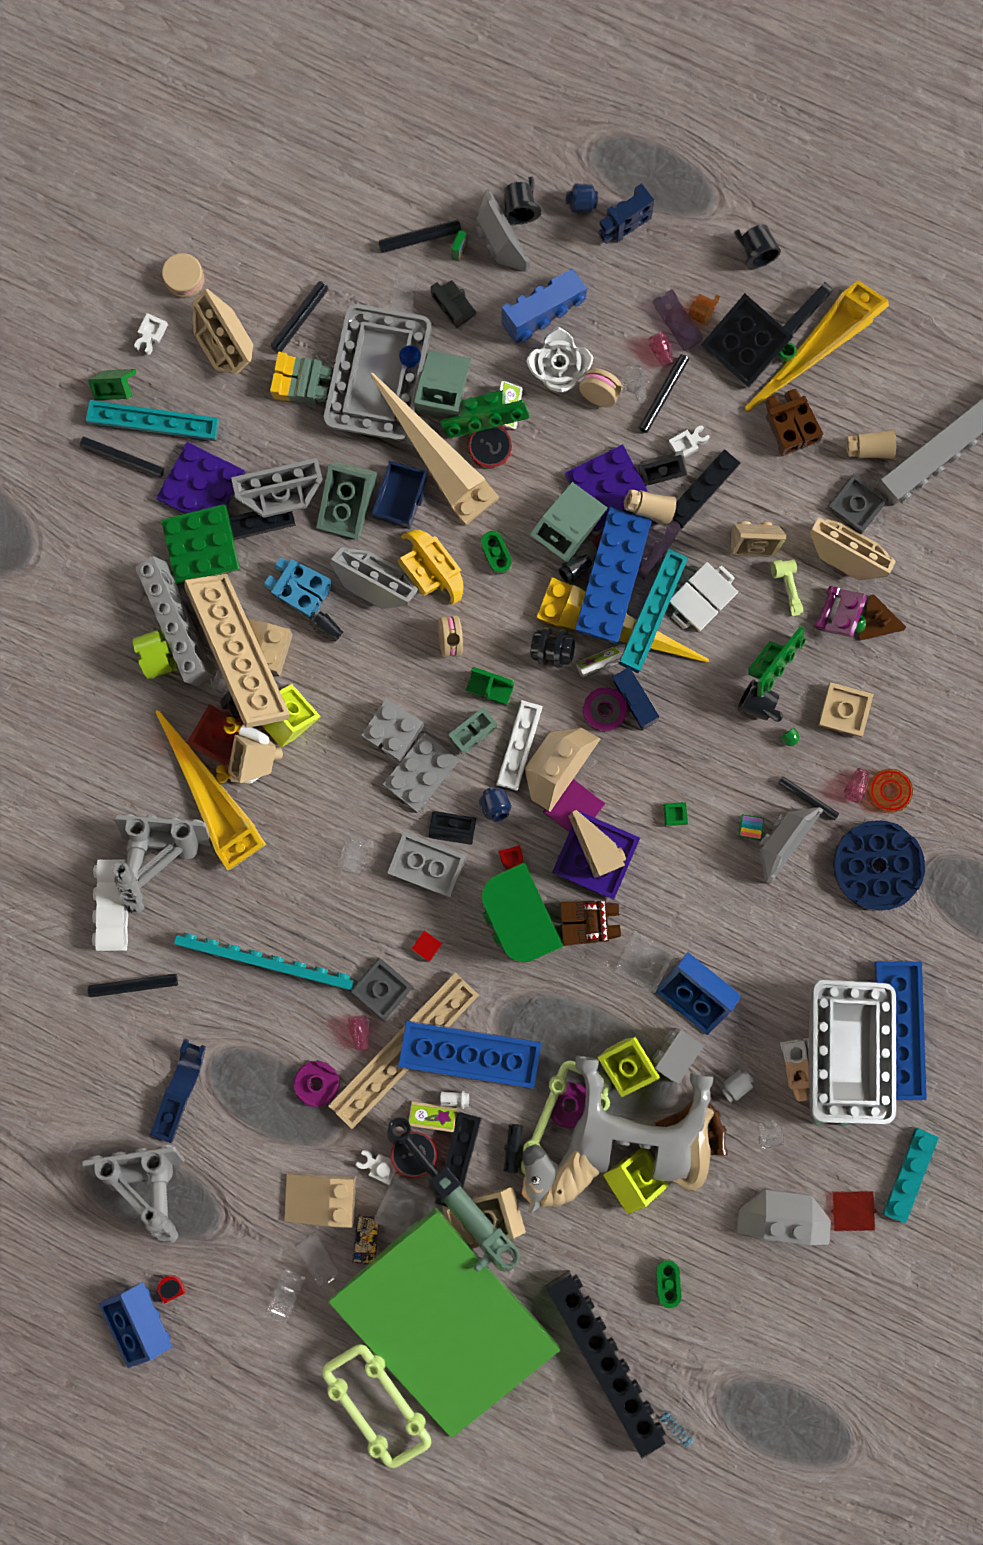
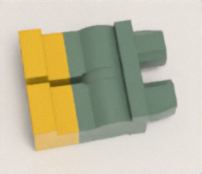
[270,352,333,405]

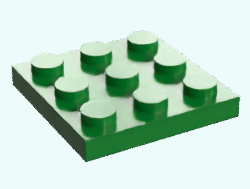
[161,505,240,585]

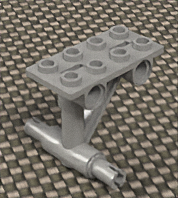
[113,814,211,913]
[82,1145,185,1244]

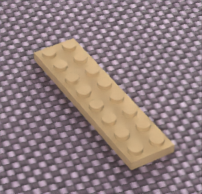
[184,574,290,728]

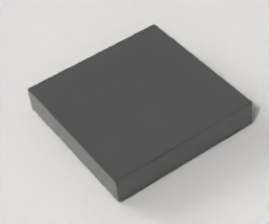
[826,474,888,534]
[350,957,414,1022]

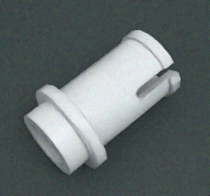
[441,1091,469,1109]

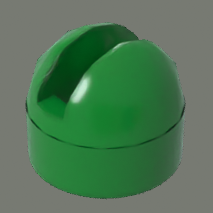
[778,343,797,362]
[854,615,866,633]
[780,727,800,746]

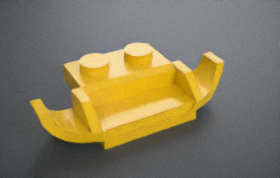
[398,529,463,605]

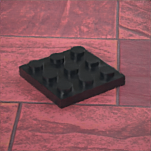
[701,293,794,388]

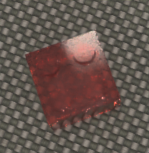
[186,704,243,766]

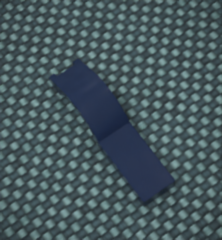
[150,1038,206,1143]

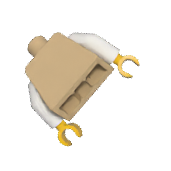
[216,717,283,784]

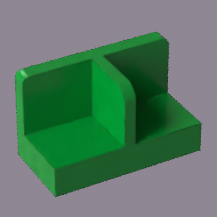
[88,369,137,400]
[465,667,515,706]

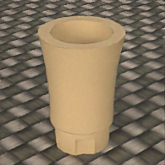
[846,429,896,460]
[624,489,676,527]

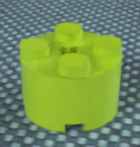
[133,629,178,680]

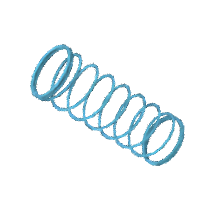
[661,1411,694,1447]

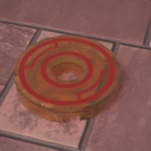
[867,769,913,813]

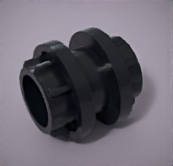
[530,627,575,668]

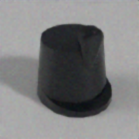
[504,176,541,225]
[734,224,781,270]
[737,679,783,722]

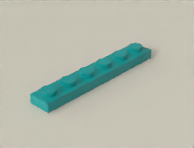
[86,400,219,441]
[618,549,688,673]

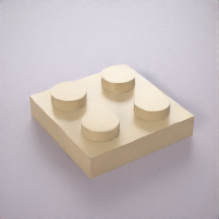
[818,682,874,738]

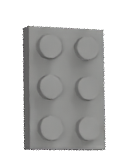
[383,732,459,813]
[387,831,466,898]

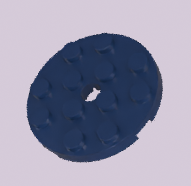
[833,820,925,911]

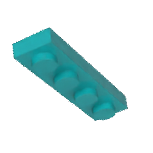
[882,1127,939,1224]

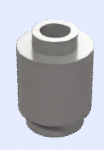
[719,1070,754,1103]

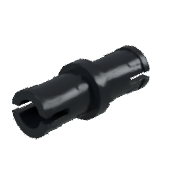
[503,1124,523,1173]

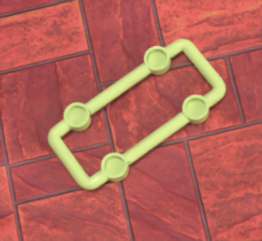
[521,1061,612,1176]
[322,1344,431,1468]

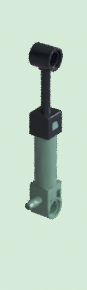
[387,1117,520,1272]

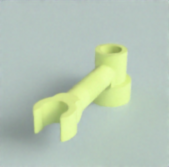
[771,559,803,616]

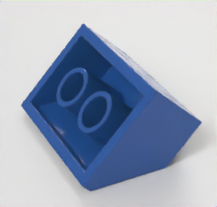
[654,952,741,1035]
[98,1282,172,1368]

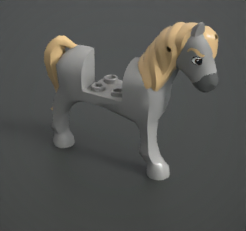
[522,1056,714,1213]

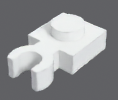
[135,313,168,355]
[668,426,710,458]
[356,1150,396,1185]

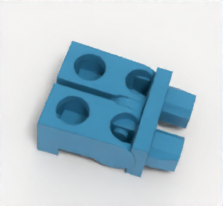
[264,558,333,620]

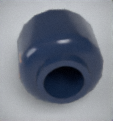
[566,183,598,214]
[479,787,512,822]

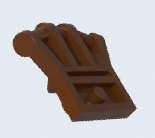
[654,1100,728,1156]

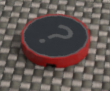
[469,426,512,469]
[391,1131,437,1179]

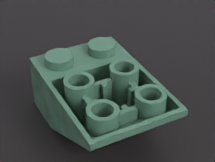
[415,350,471,418]
[530,482,608,562]

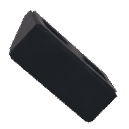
[639,451,687,486]
[428,811,477,845]

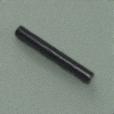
[778,776,839,820]

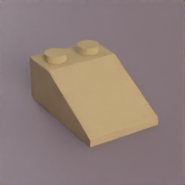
[731,521,786,557]
[247,619,293,676]
[569,810,626,878]
[284,1174,356,1227]
[442,1186,526,1248]

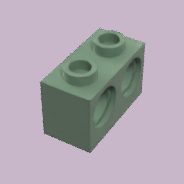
[448,707,497,755]

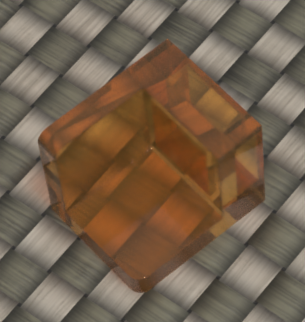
[688,294,720,326]

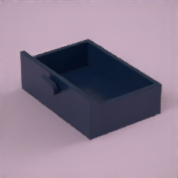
[372,461,428,529]
[612,667,659,731]

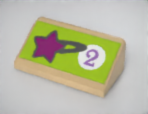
[409,1101,457,1132]

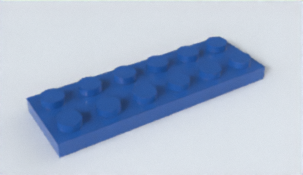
[574,507,652,644]
[874,961,927,1100]
[398,1020,542,1088]

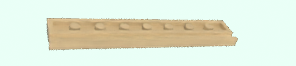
[329,972,479,1129]

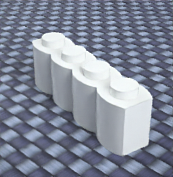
[92,859,128,951]

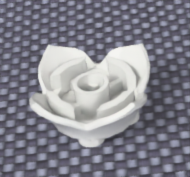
[526,327,594,392]

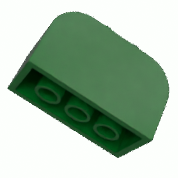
[482,862,563,963]

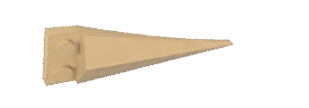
[371,373,499,526]

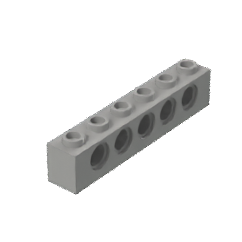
[135,556,215,686]

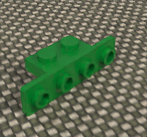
[441,390,530,439]
[748,626,806,698]

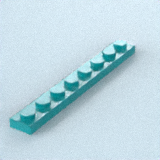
[174,932,354,990]

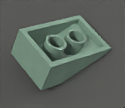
[316,461,377,539]

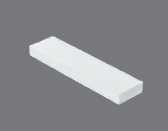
[496,700,543,791]

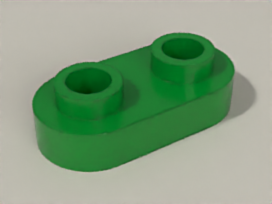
[481,531,512,574]
[656,1259,682,1309]

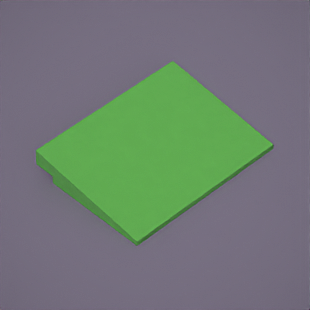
[328,1207,560,1438]

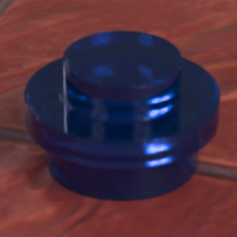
[399,345,421,367]

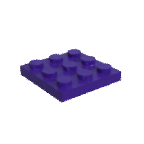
[156,442,246,514]
[565,444,649,532]
[552,811,640,900]

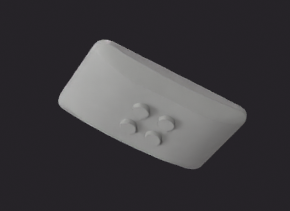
[324,304,431,441]
[809,980,896,1124]

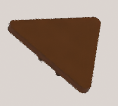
[858,594,906,641]

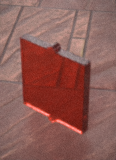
[831,1191,877,1231]

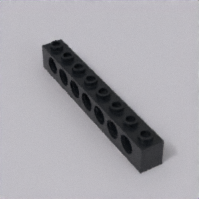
[546,1270,666,1459]

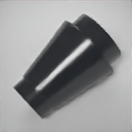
[558,554,592,583]
[310,611,343,642]

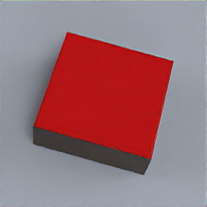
[411,930,443,962]

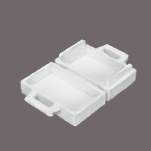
[669,562,738,632]

